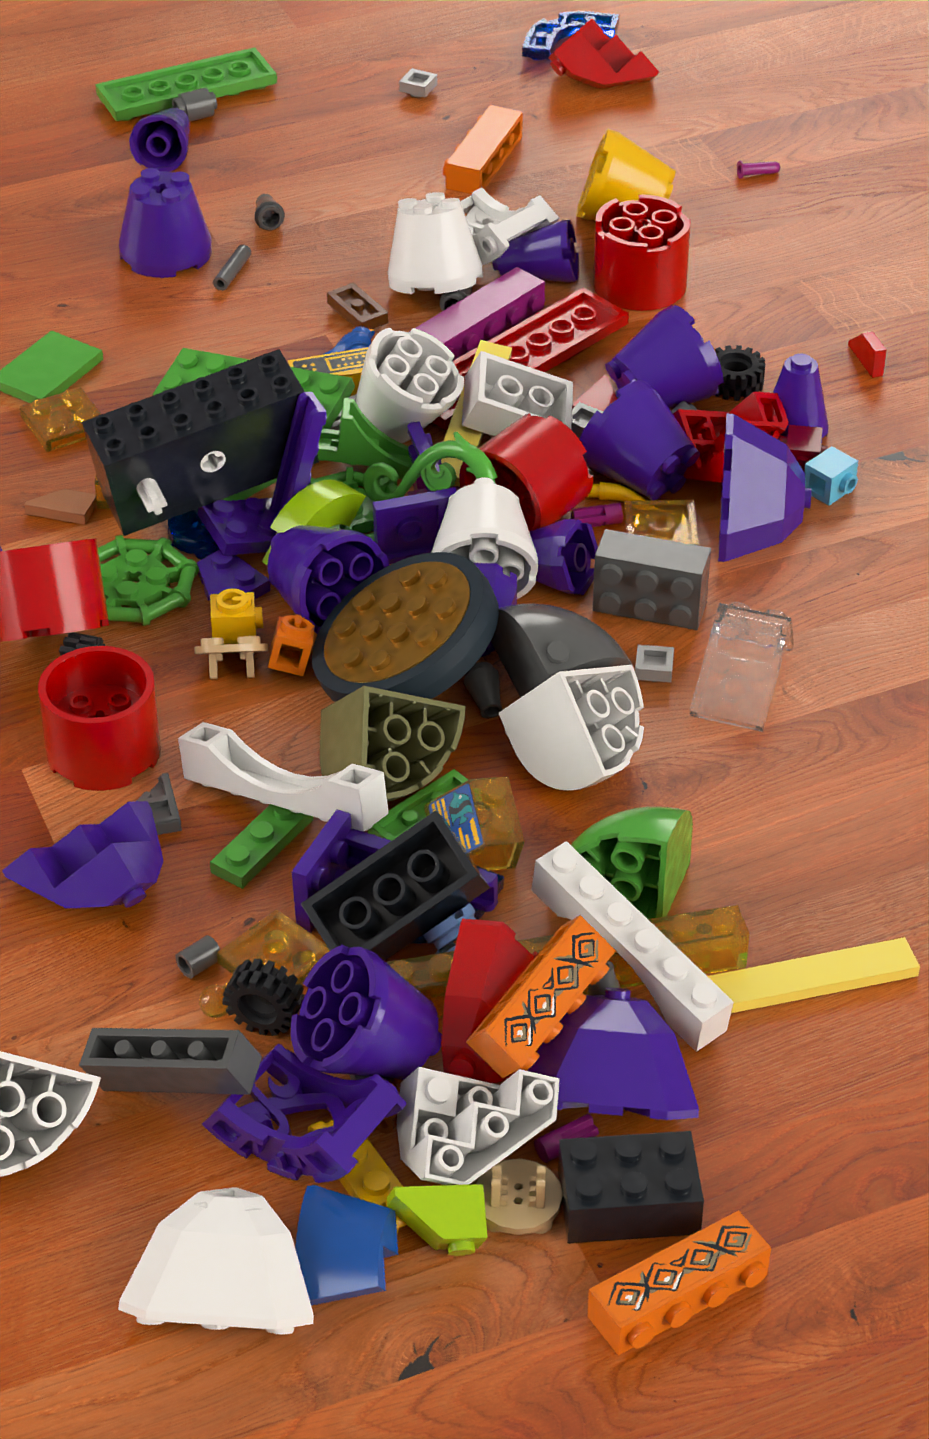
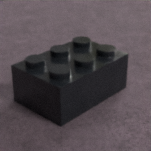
[558,1131,704,1244]

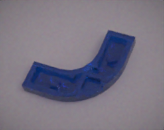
[522,11,619,60]

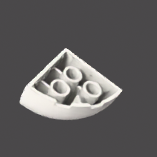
[499,665,644,790]
[0,1051,101,1177]

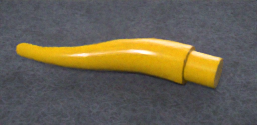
[588,482,677,516]

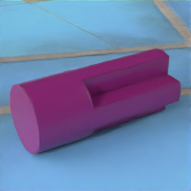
[571,503,623,527]
[534,1114,599,1163]

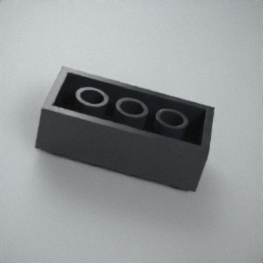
[301,810,491,961]

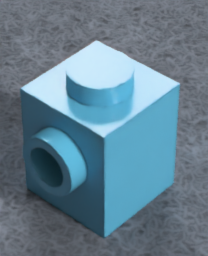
[804,446,858,506]

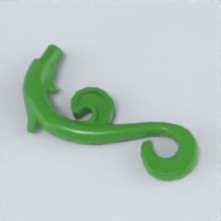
[363,432,497,502]

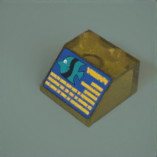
[424,777,525,870]

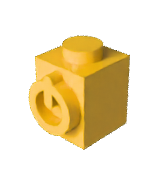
[210,588,263,645]

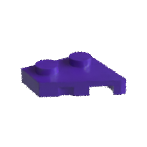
[197,549,271,601]

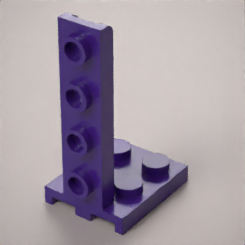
[197,392,327,555]
[373,421,457,564]
[291,809,498,933]

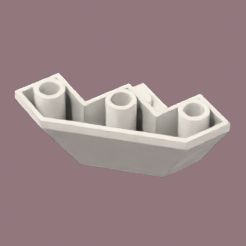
[396,1067,559,1185]
[119,1187,314,1334]

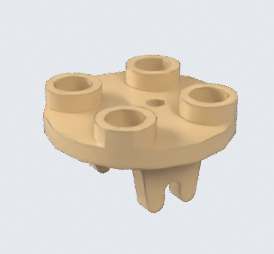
[194,636,268,680]
[477,1159,563,1235]

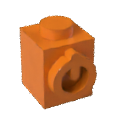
[267,614,315,676]

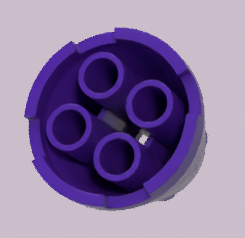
[119,168,212,278]
[605,305,724,409]
[580,380,700,501]
[267,525,389,634]
[291,945,442,1081]

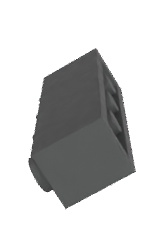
[79,1028,262,1095]

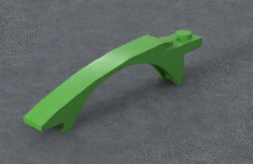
[317,398,413,479]

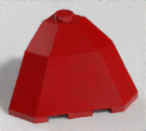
[548,18,660,89]
[673,392,789,482]
[441,919,542,1083]

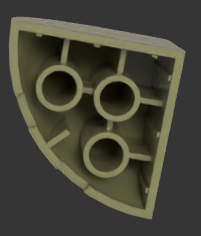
[320,686,465,802]

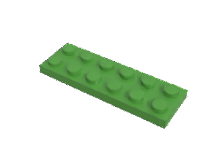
[95,47,277,121]
[152,348,355,429]

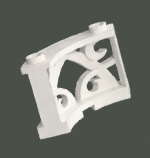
[460,187,559,265]

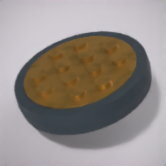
[312,552,499,702]

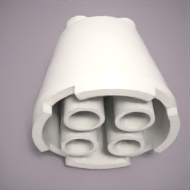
[388,192,483,294]
[355,328,464,443]
[431,477,538,599]

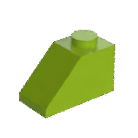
[387,1184,488,1256]

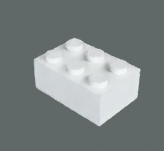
[462,351,573,436]

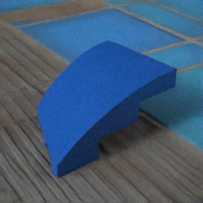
[295,1185,398,1306]

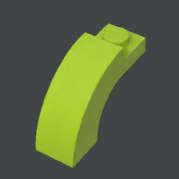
[262,479,366,566]

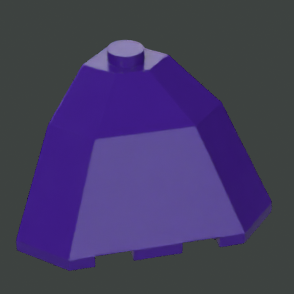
[718,414,812,562]
[2,801,164,909]
[528,988,699,1120]

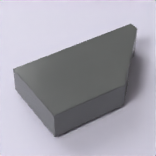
[136,773,182,835]

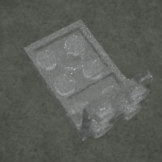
[689,602,794,732]

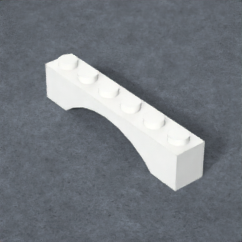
[178,722,389,831]
[531,841,734,1052]

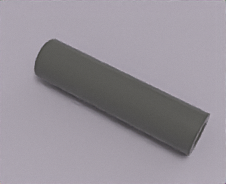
[213,245,251,291]

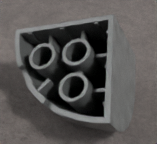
[491,603,633,698]

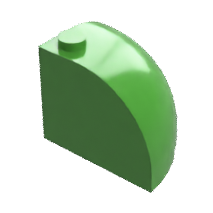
[571,807,693,928]

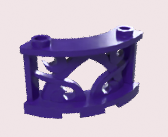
[202,1044,407,1183]

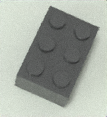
[593,529,711,630]

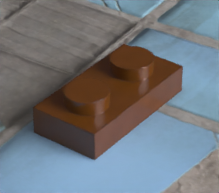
[327,283,388,329]

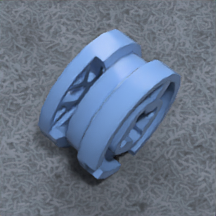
[423,903,476,962]

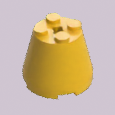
[576,128,676,221]

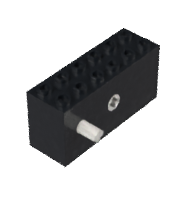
[82,349,319,536]

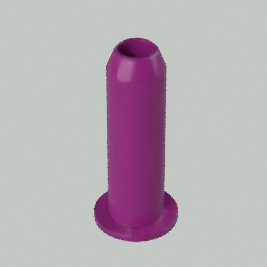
[737,161,780,179]

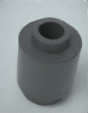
[172,87,217,122]

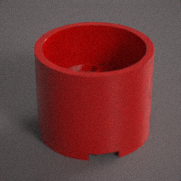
[593,194,691,311]
[459,413,593,532]
[0,538,109,642]
[38,646,161,791]

